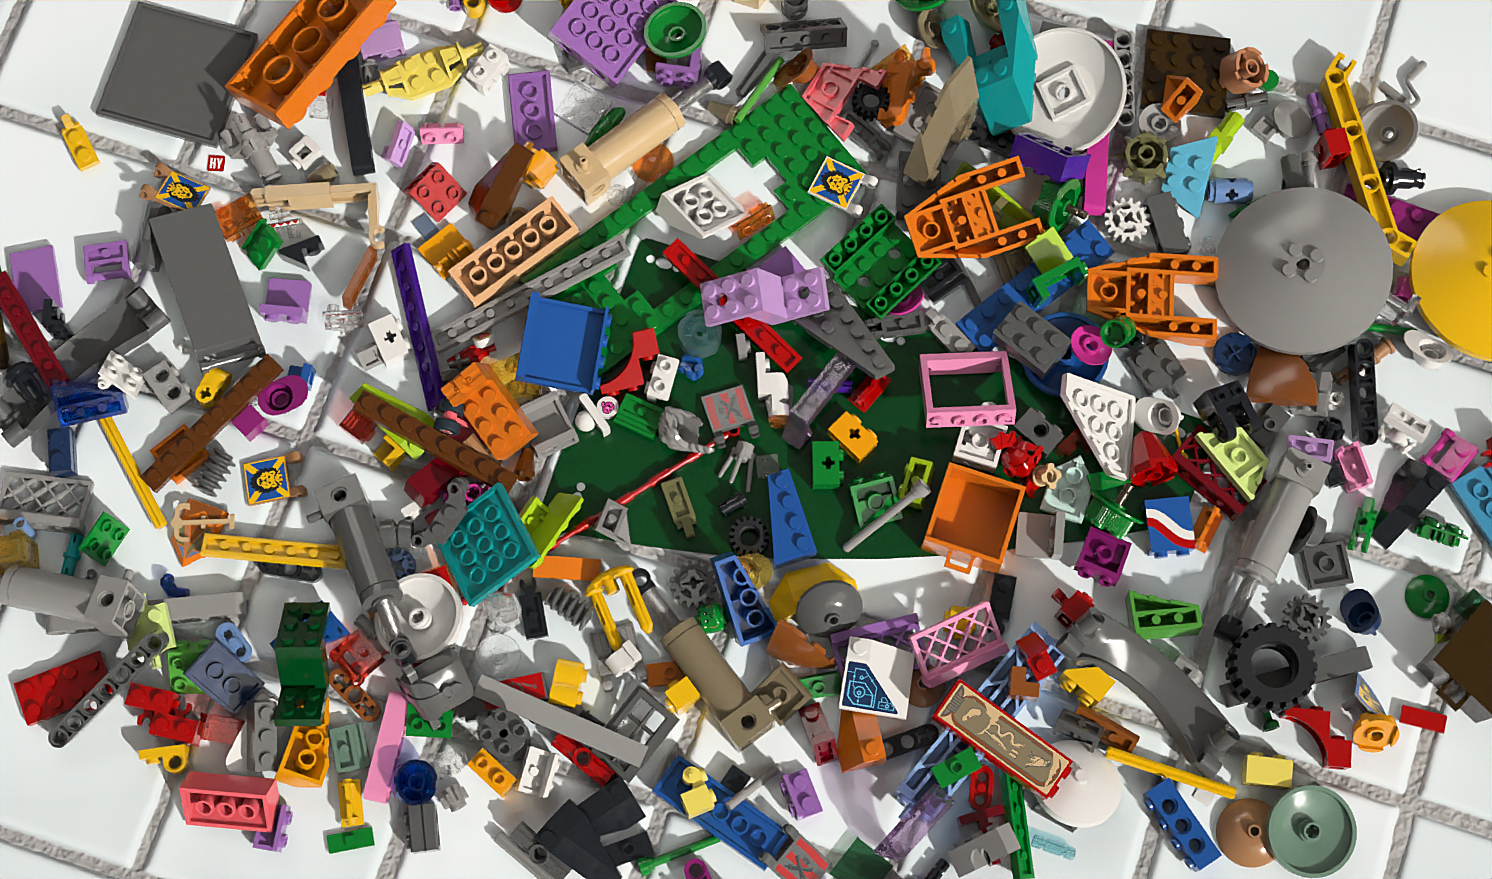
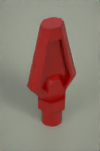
[447,343,497,369]

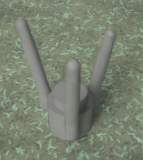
[718,441,756,493]

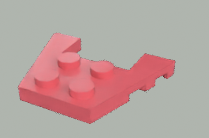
[801,62,888,142]

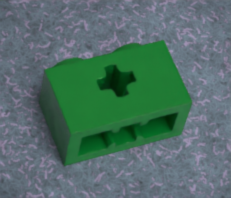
[812,441,844,489]

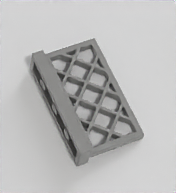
[0,471,95,536]

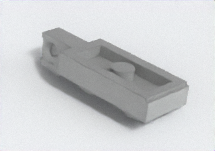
[924,308,976,353]

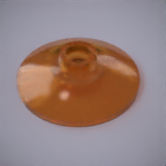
[632,144,674,182]

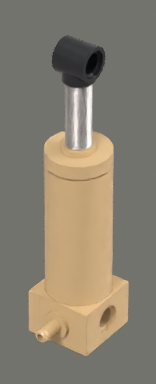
[559,60,733,206]

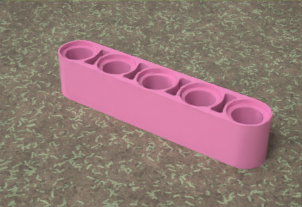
[363,690,408,804]

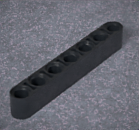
[337,55,375,177]

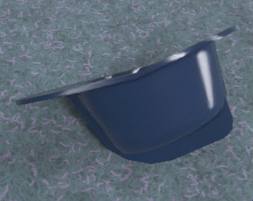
[1340,589,1382,636]

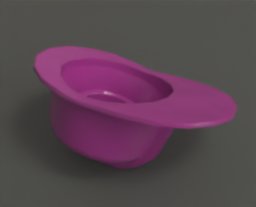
[258,375,308,416]

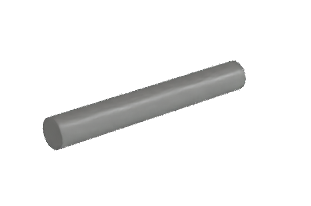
[725,763,782,810]

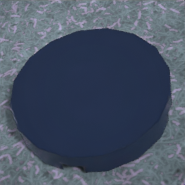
[1212,333,1256,376]

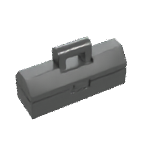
[134,201,173,272]

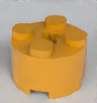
[523,141,560,190]

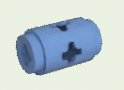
[1207,178,1254,204]

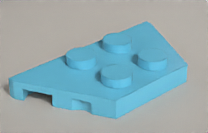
[1161,136,1218,218]

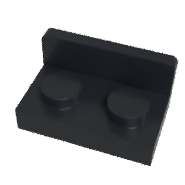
[41,299,74,340]

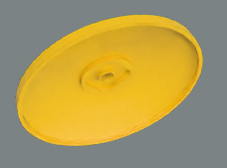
[1409,200,1492,362]

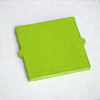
[1024,226,1073,274]

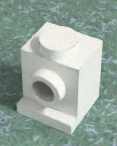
[288,135,325,171]

